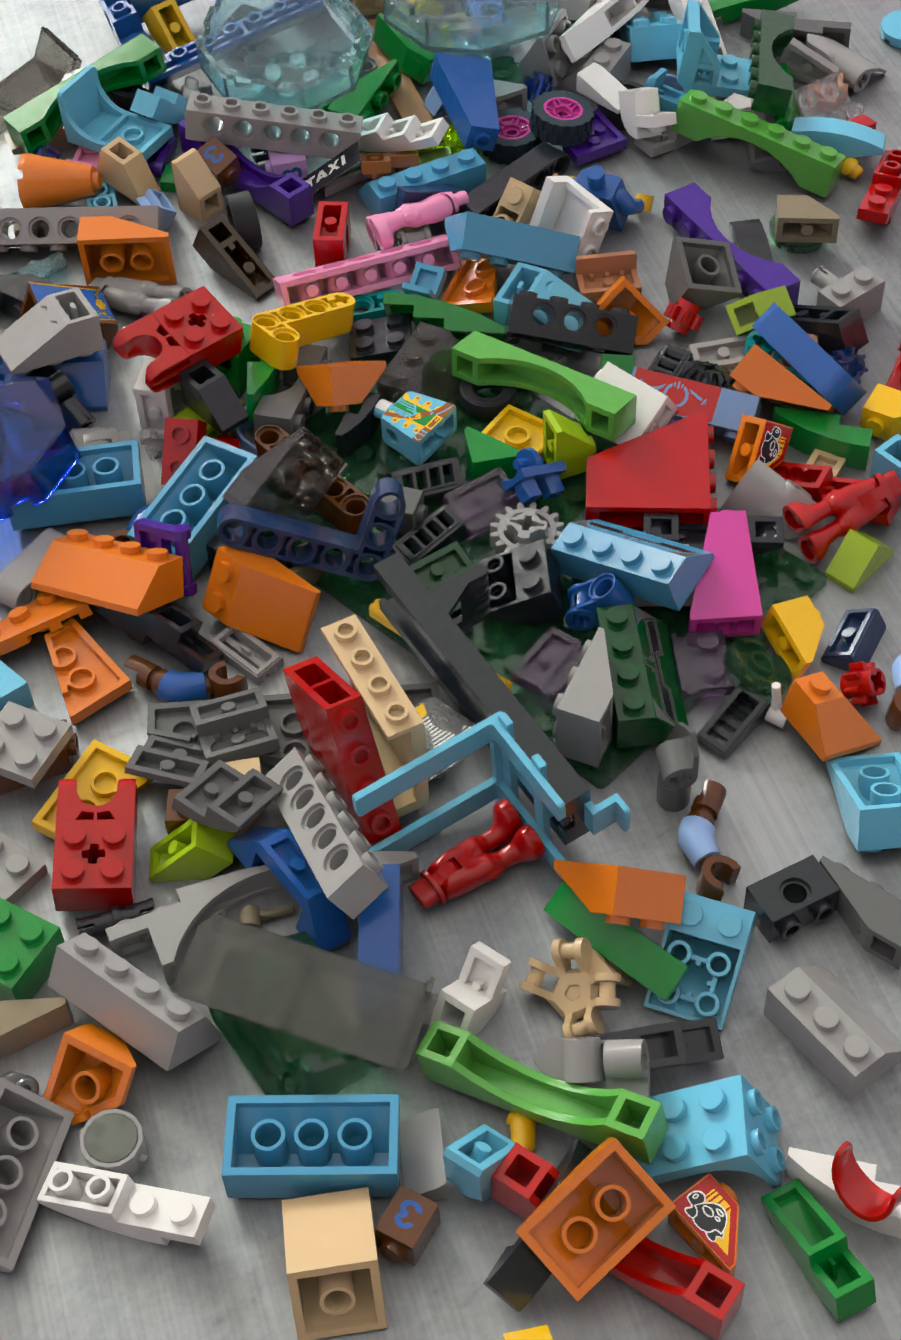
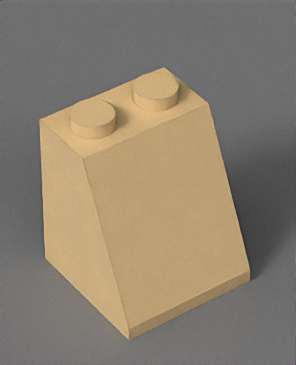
[281,1187,387,1340]

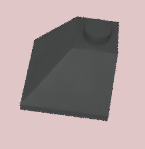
[665,236,742,311]

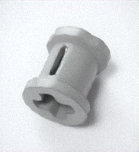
[397,225,432,246]

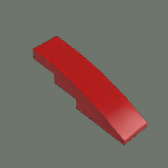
[772,462,901,526]

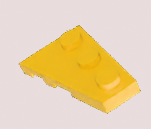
[31,739,154,840]

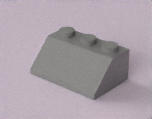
[763,965,901,1101]

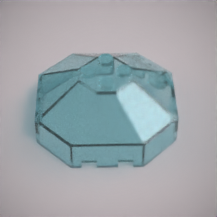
[195,0,375,109]
[383,0,559,59]

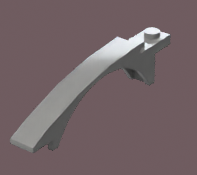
[105,851,420,986]

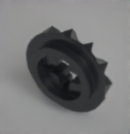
[681,360,733,388]

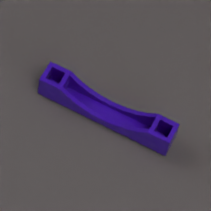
[178,119,314,227]
[662,182,801,305]

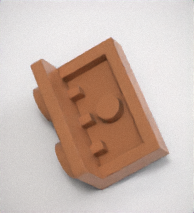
[575,250,642,303]

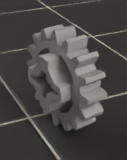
[490,502,564,555]

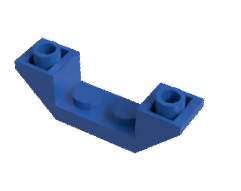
[227,826,351,956]

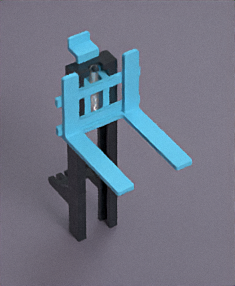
[352,552,630,878]

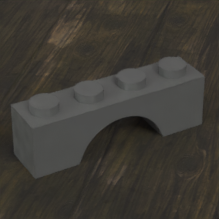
[253,344,332,439]

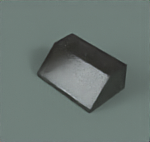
[376,322,463,404]

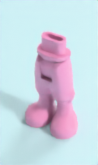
[365,191,469,250]

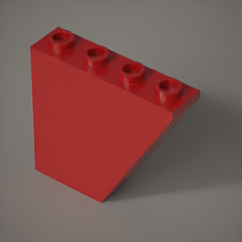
[586,412,717,531]
[282,656,402,844]

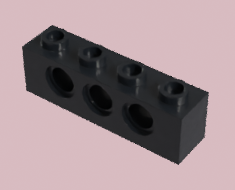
[503,290,639,355]

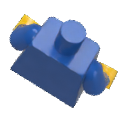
[571,165,654,232]

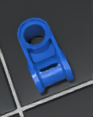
[565,573,635,631]

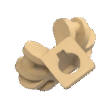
[518,937,634,1038]

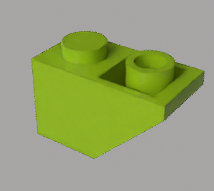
[725,285,796,336]

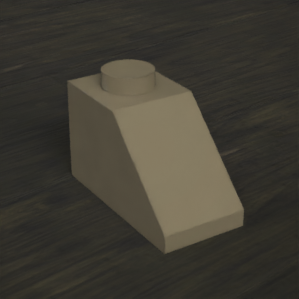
[774,195,840,243]

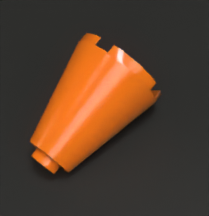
[17,153,102,208]

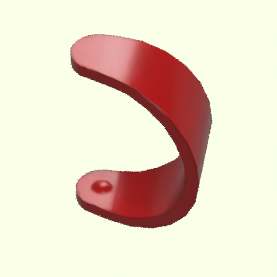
[831,1141,901,1222]

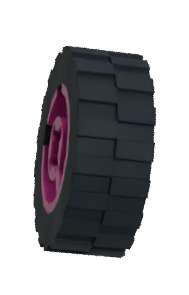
[529,90,595,147]
[483,108,543,165]

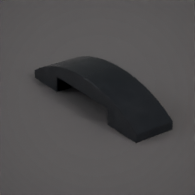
[643,513,784,556]
[483,1139,593,1312]

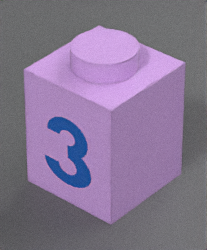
[264,150,308,179]

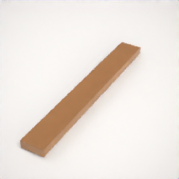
[351,18,445,155]

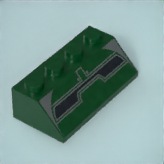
[596,604,689,748]

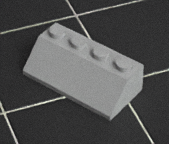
[47,932,222,1072]
[0,1077,75,1273]

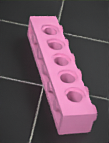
[272,234,461,308]

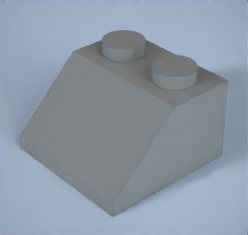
[557,37,632,95]

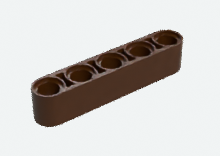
[254,424,372,535]

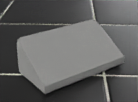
[400,1108,448,1200]

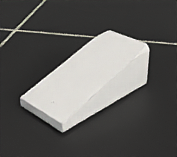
[576,62,628,114]

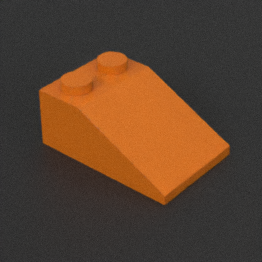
[77,216,177,286]
[730,344,837,414]
[202,545,321,653]
[553,860,686,930]
[515,1137,677,1302]

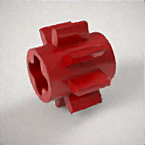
[663,297,704,336]
[840,661,886,707]

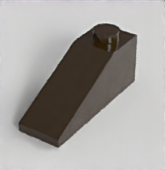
[192,214,275,300]

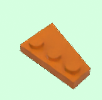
[440,257,498,313]
[0,591,93,656]

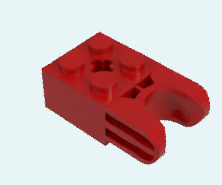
[113,286,243,393]
[52,779,138,911]

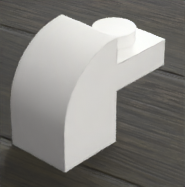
[618,87,677,139]
[429,941,512,1035]

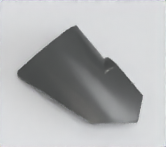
[655,722,700,812]

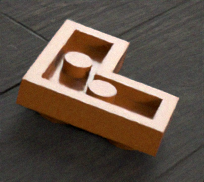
[360,151,419,179]

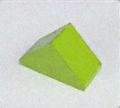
[825,529,894,593]

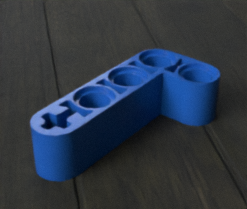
[752,302,867,415]

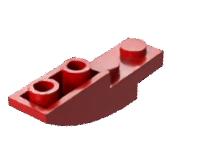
[856,149,901,225]

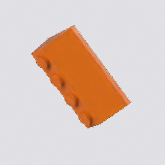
[31,529,184,616]

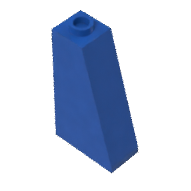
[429,52,500,152]
[357,864,404,1035]

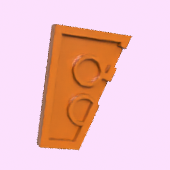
[44,617,133,726]

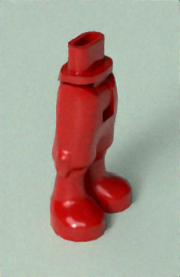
[782,470,901,564]
[408,799,545,910]

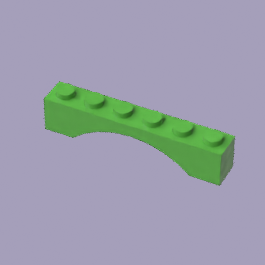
[671,89,846,198]
[452,331,637,442]
[415,1019,669,1165]

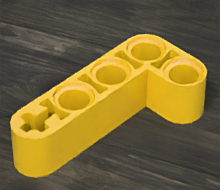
[249,292,355,370]

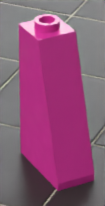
[687,510,763,640]

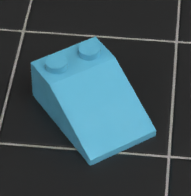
[826,752,901,853]

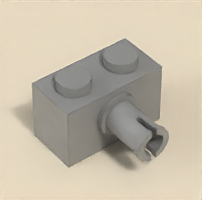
[810,265,886,320]

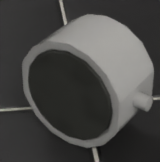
[79,1109,149,1178]

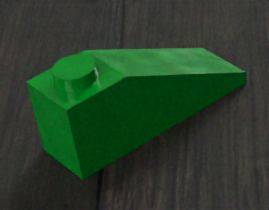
[371,13,447,85]

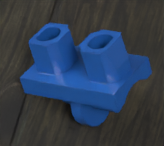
[501,448,567,505]

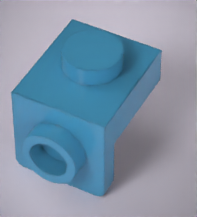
[645,68,686,112]
[401,262,448,300]

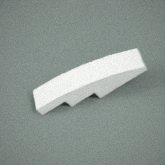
[360,112,449,152]

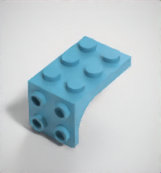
[57,65,174,161]
[636,1074,785,1188]

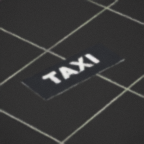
[303,141,361,194]

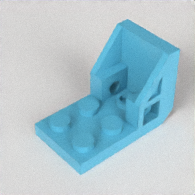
[676,0,751,98]

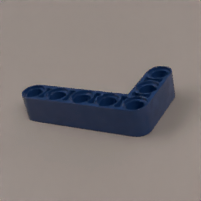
[217,477,406,582]

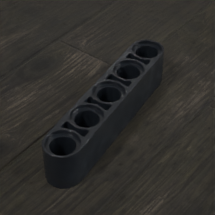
[451,142,570,217]

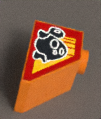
[724,414,793,483]
[668,1173,739,1277]

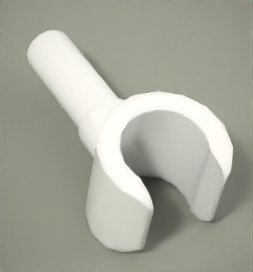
[765,682,787,729]

